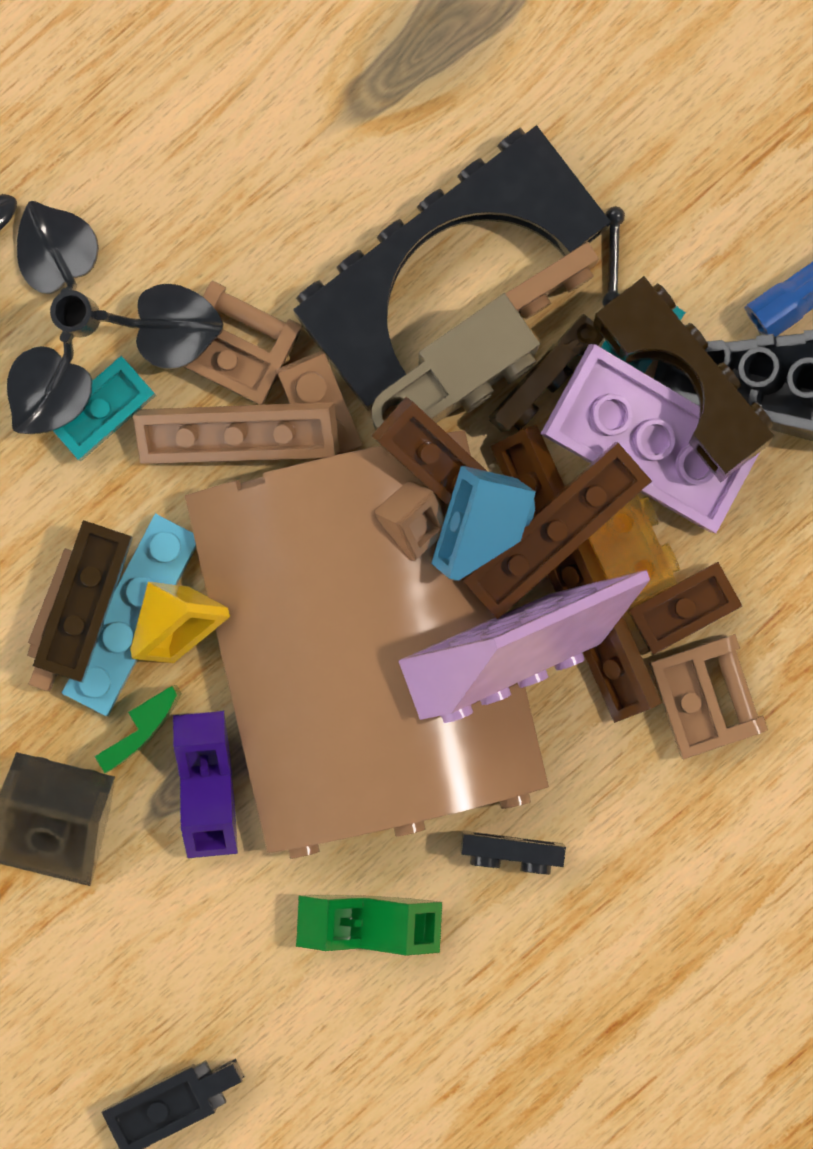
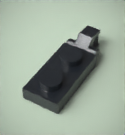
[101,1058,245,1149]

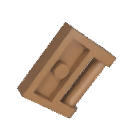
[184,280,303,405]
[649,634,768,760]

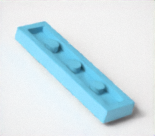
[62,513,196,717]

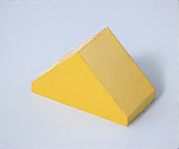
[130,581,230,663]

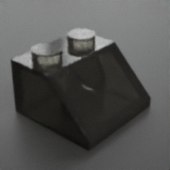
[0,752,115,886]

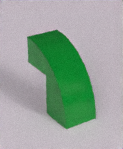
[296,895,443,956]

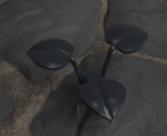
[7,201,224,434]

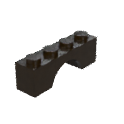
[593,276,774,483]

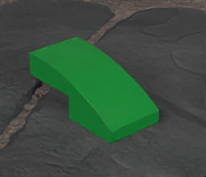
[94,685,182,773]

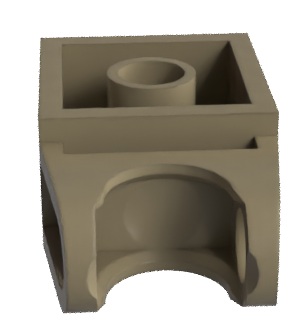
[372,293,540,430]

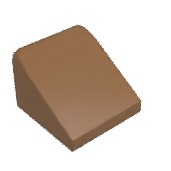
[375,482,445,561]

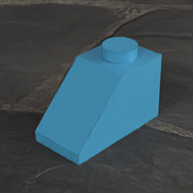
[431,466,536,581]

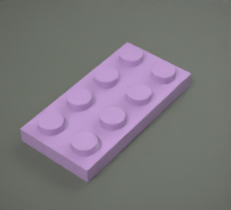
[541,344,760,533]

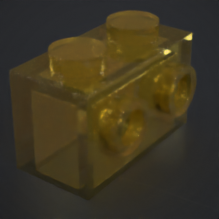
[588,495,680,603]

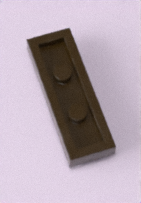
[33,520,133,683]

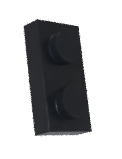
[460,831,566,875]

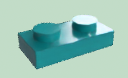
[53,355,157,462]

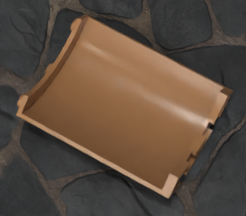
[185,430,549,859]

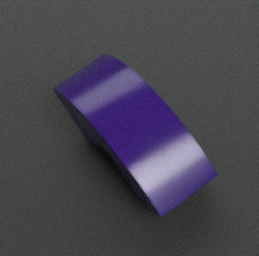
[173,711,238,858]

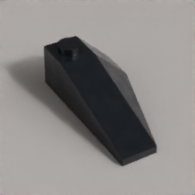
[654,330,813,441]

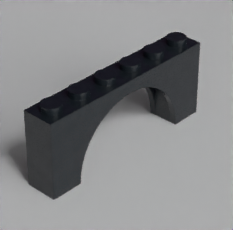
[293,125,611,411]

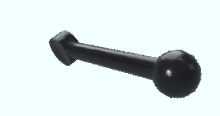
[602,206,625,307]

